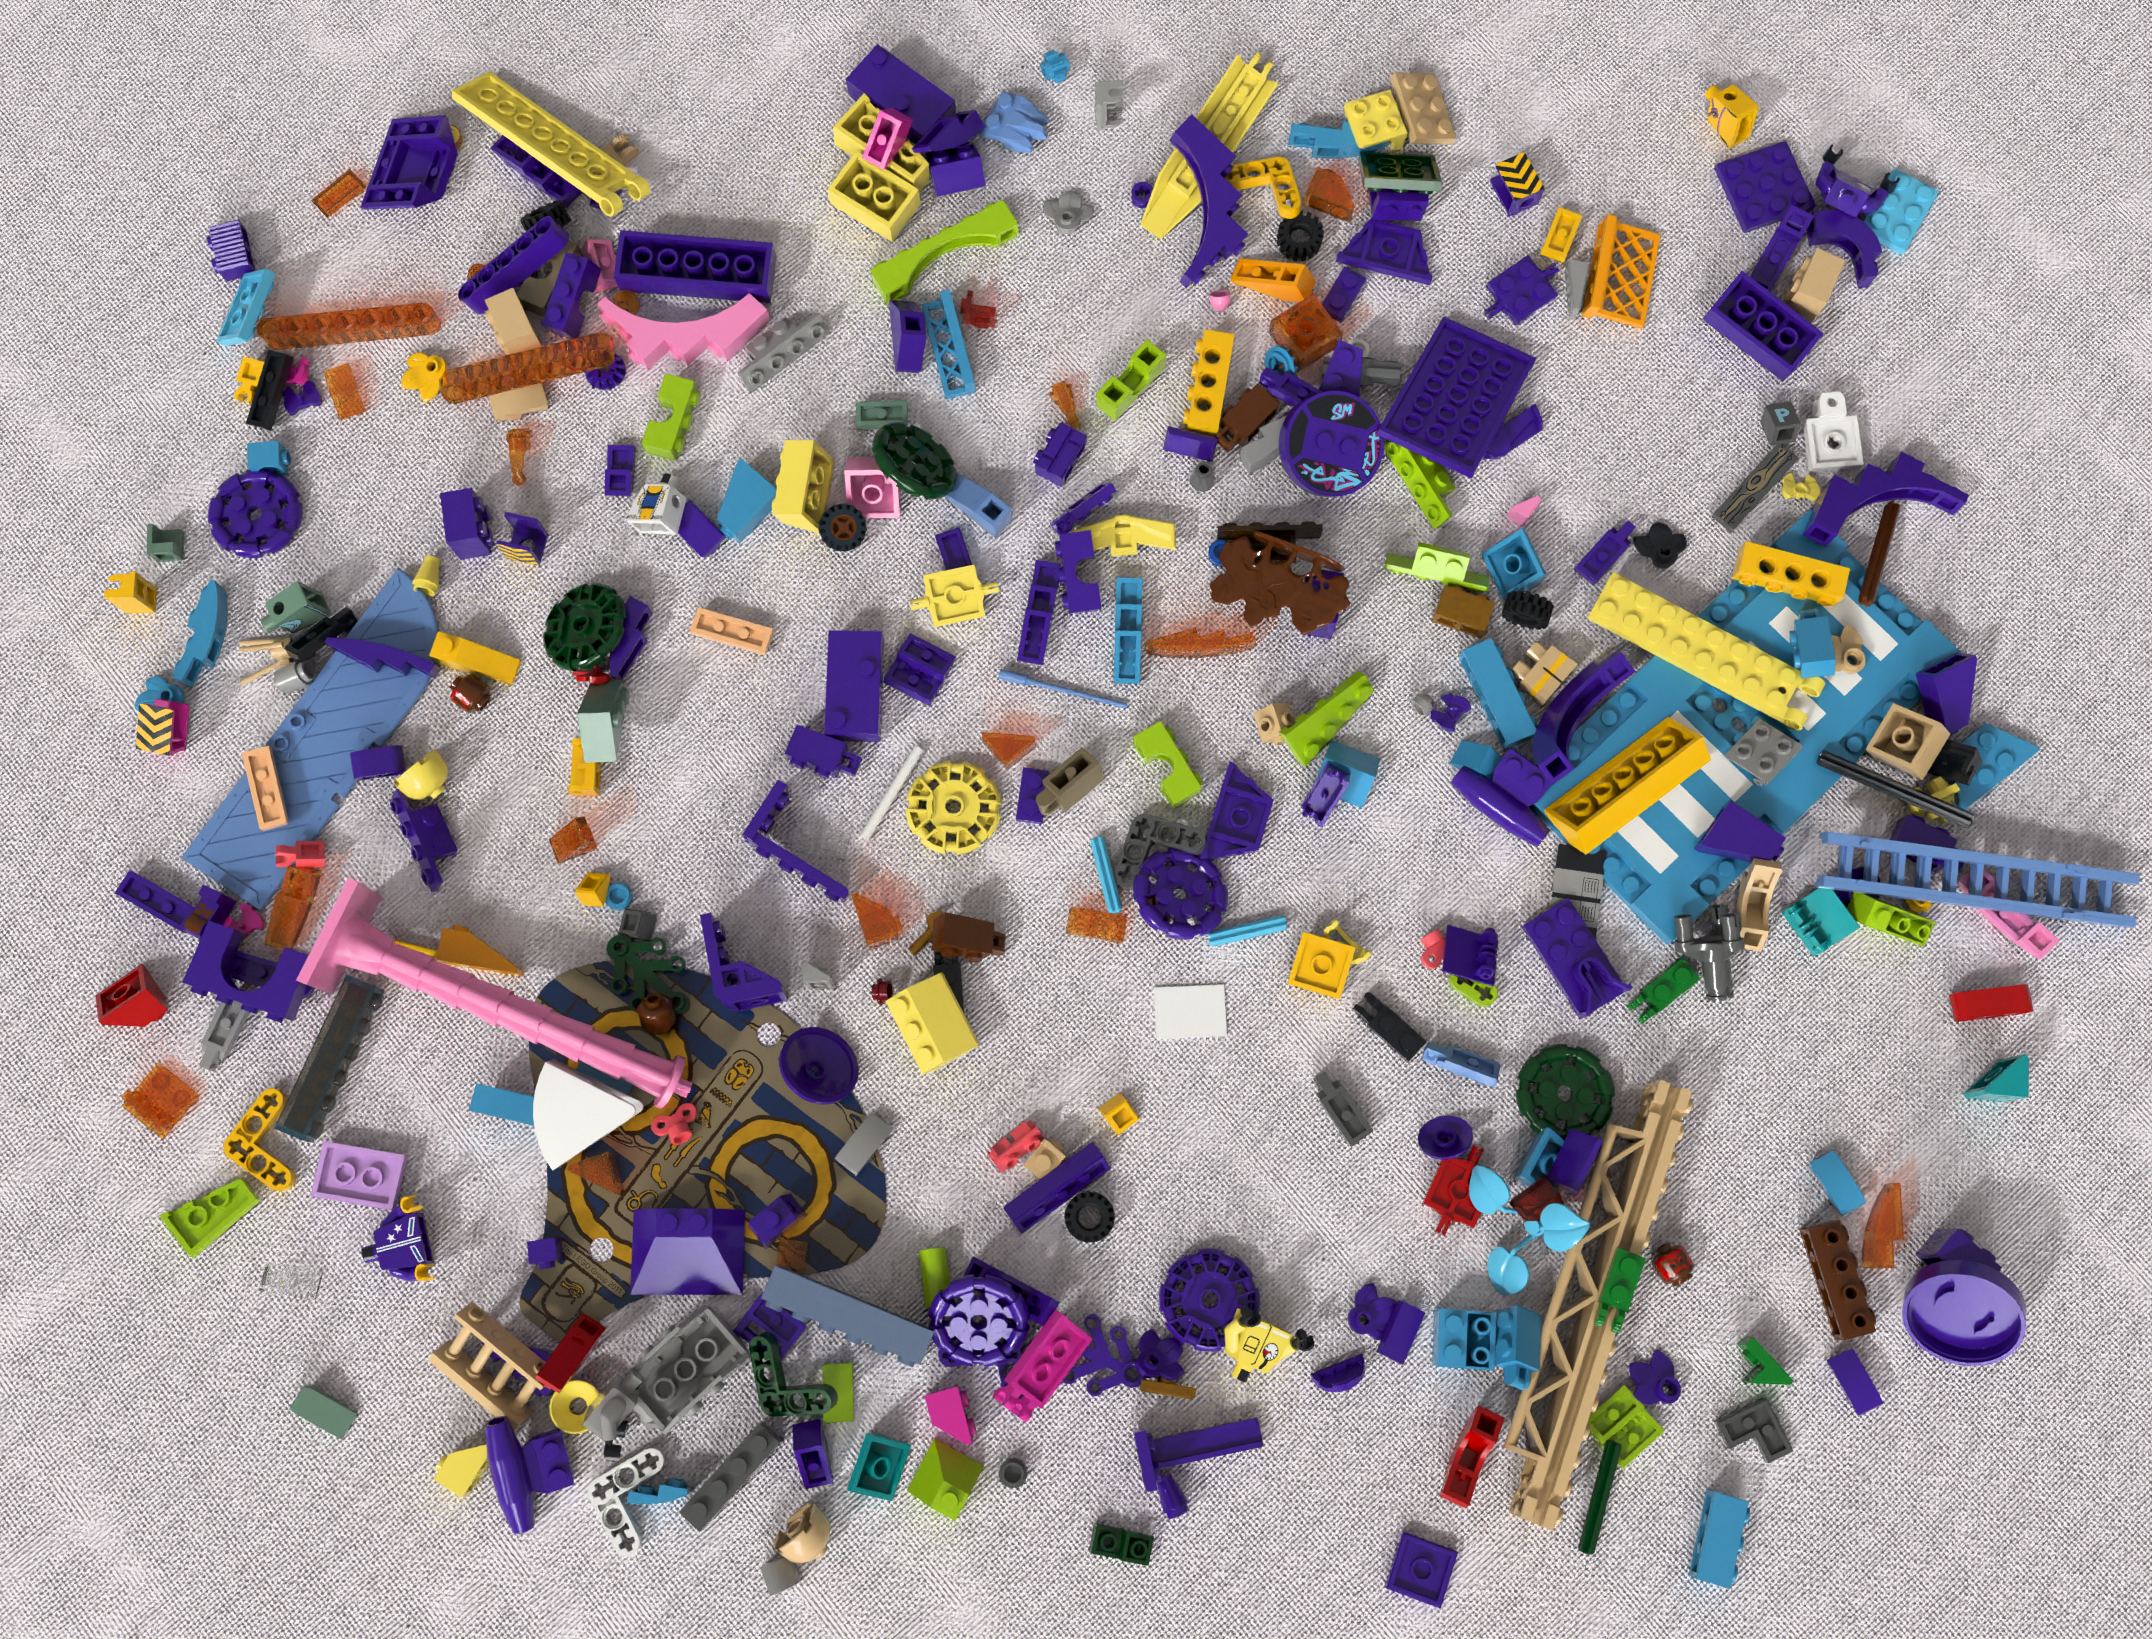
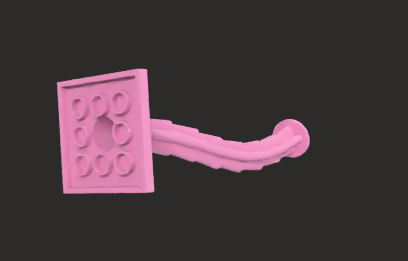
[296,877,693,1109]

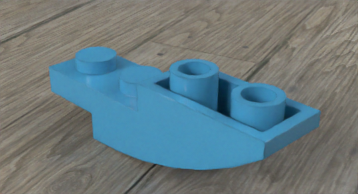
[1288,121,1390,159]
[172,579,228,688]

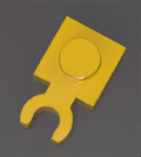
[234,356,264,404]

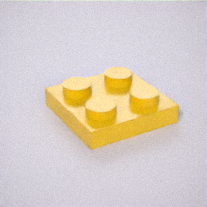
[1287,931,1356,1000]

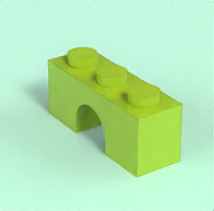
[1096,339,1166,421]
[641,373,701,461]
[1132,721,1203,810]

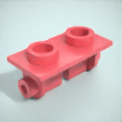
[987,1120,1044,1173]

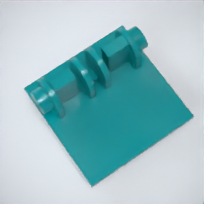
[1781,888,1861,957]

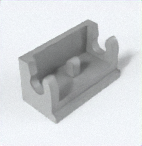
[1094,80,1123,131]

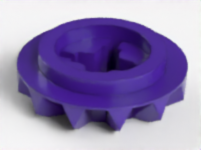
[584,350,626,390]

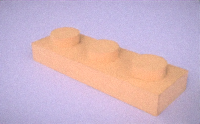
[690,607,774,656]
[242,746,290,831]

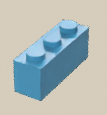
[1688,1489,1750,1589]

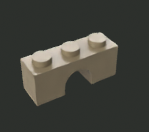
[517,240,583,317]

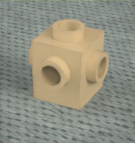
[1253,703,1296,746]

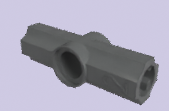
[1322,357,1402,385]

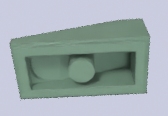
[289,1384,358,1439]

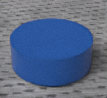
[1208,539,1227,567]

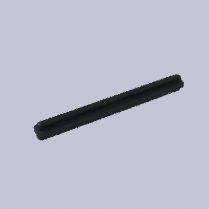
[1816,750,1975,828]

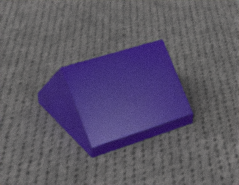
[1547,1129,1603,1196]

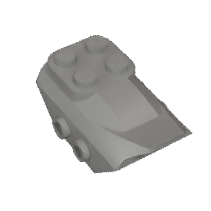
[624,1305,750,1435]

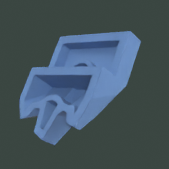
[979,91,1050,152]

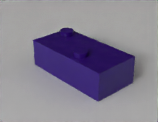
[846,44,956,144]
[1702,271,1824,381]
[824,630,884,742]

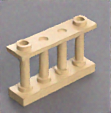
[428,1301,545,1432]

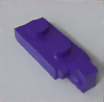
[1259,367,1323,407]
[1050,482,1117,536]
[1574,521,1636,586]

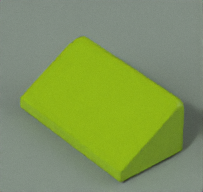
[822,1363,854,1423]

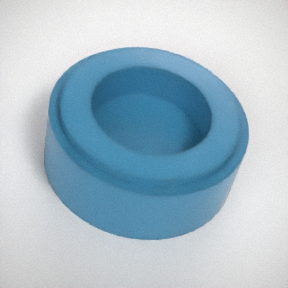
[605,883,633,911]

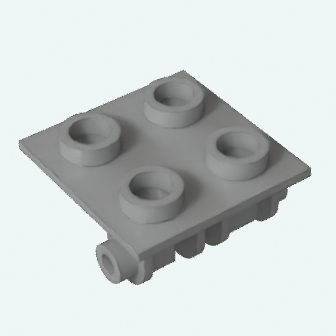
[1724,719,1804,787]

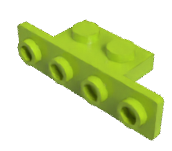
[1384,440,1456,529]
[1385,542,1489,592]

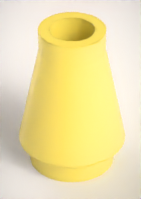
[412,555,441,596]

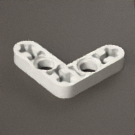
[587,1447,666,1557]

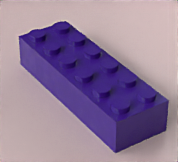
[614,230,777,303]

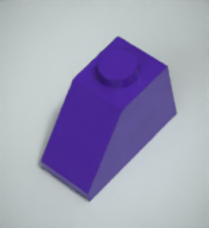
[792,1419,833,1489]

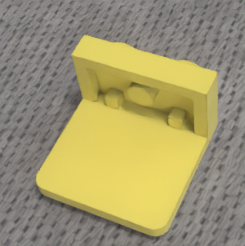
[1344,90,1408,151]

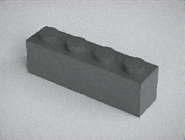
[679,1421,784,1532]

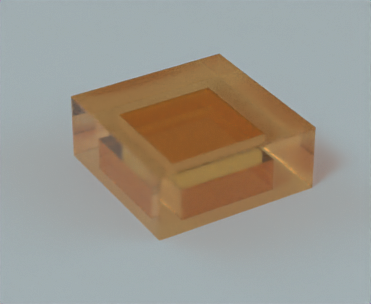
[776,1239,809,1270]

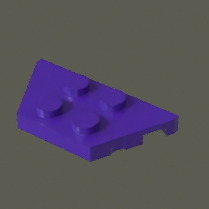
[1335,218,1433,285]
[1200,761,1274,860]

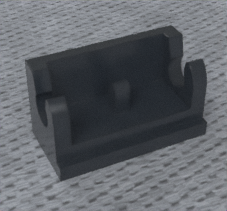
[1927,739,1982,786]

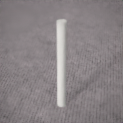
[860,746,924,841]

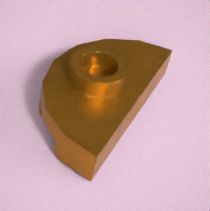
[1140,1376,1196,1399]

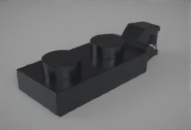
[284,607,358,663]

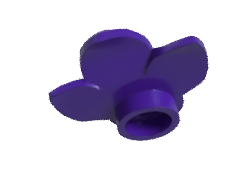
[1348,1283,1397,1340]
[1137,1329,1185,1380]
[1629,1350,1681,1405]

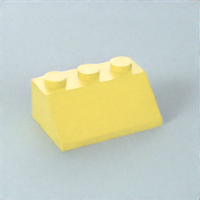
[772,440,835,533]
[886,972,980,1074]

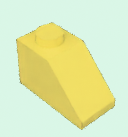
[434,1444,489,1498]

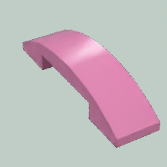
[1957,869,2060,960]

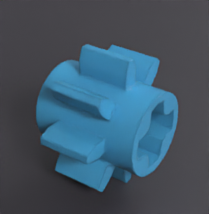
[1040,50,1070,84]

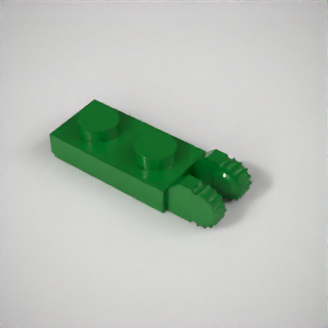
[1626,958,1701,1024]
[1594,1248,1646,1334]

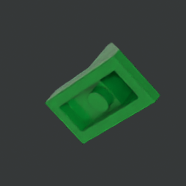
[1737,1337,1794,1385]

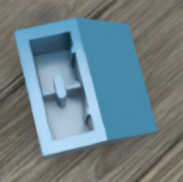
[1432,1308,1496,1371]

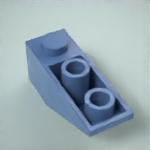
[945,473,1013,538]

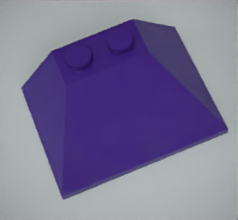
[361,115,458,210]
[630,1208,746,1295]

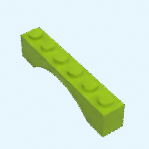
[870,200,1019,305]

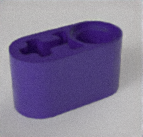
[350,745,406,781]

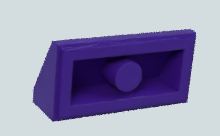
[678,500,725,557]

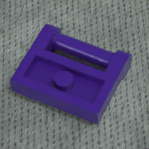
[733,1292,808,1361]

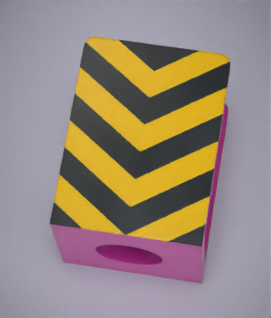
[135,698,190,756]

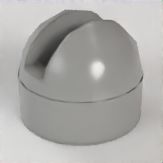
[1411,694,1434,717]

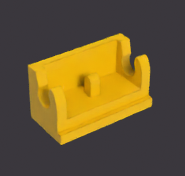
[104,571,157,614]
[568,738,602,796]

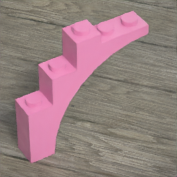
[597,293,771,370]

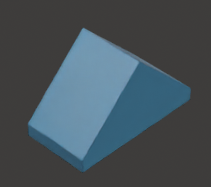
[1449,740,1503,780]

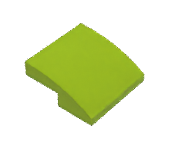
[1587,1385,1665,1470]

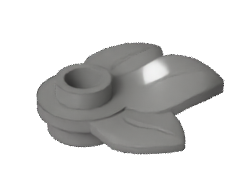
[1044,191,1094,234]

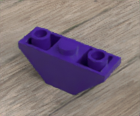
[889,300,926,373]

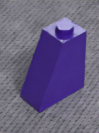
[1915,652,1977,736]
[1694,801,1786,863]

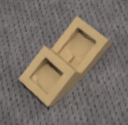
[489,382,548,422]

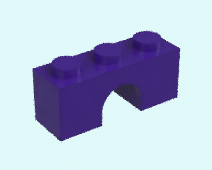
[541,252,602,339]
[1054,530,1102,615]

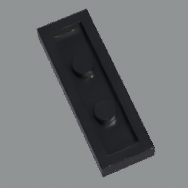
[246,350,294,431]

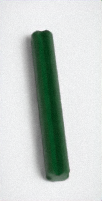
[1578,1440,1622,1555]

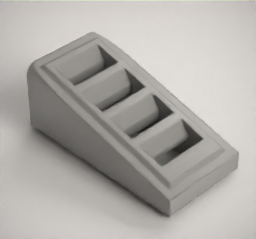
[1564,259,1589,320]

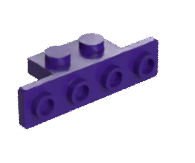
[390,789,458,892]

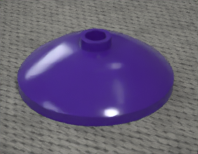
[779,1027,859,1105]

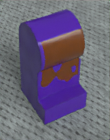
[184,884,237,940]

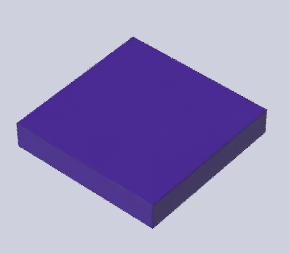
[1385,1531,1458,1609]

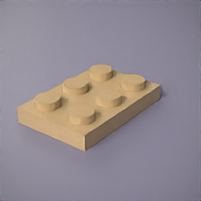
[1390,72,1457,144]

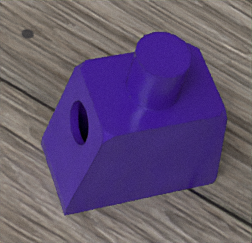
[748,1193,808,1249]

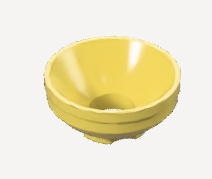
[549,1380,600,1434]

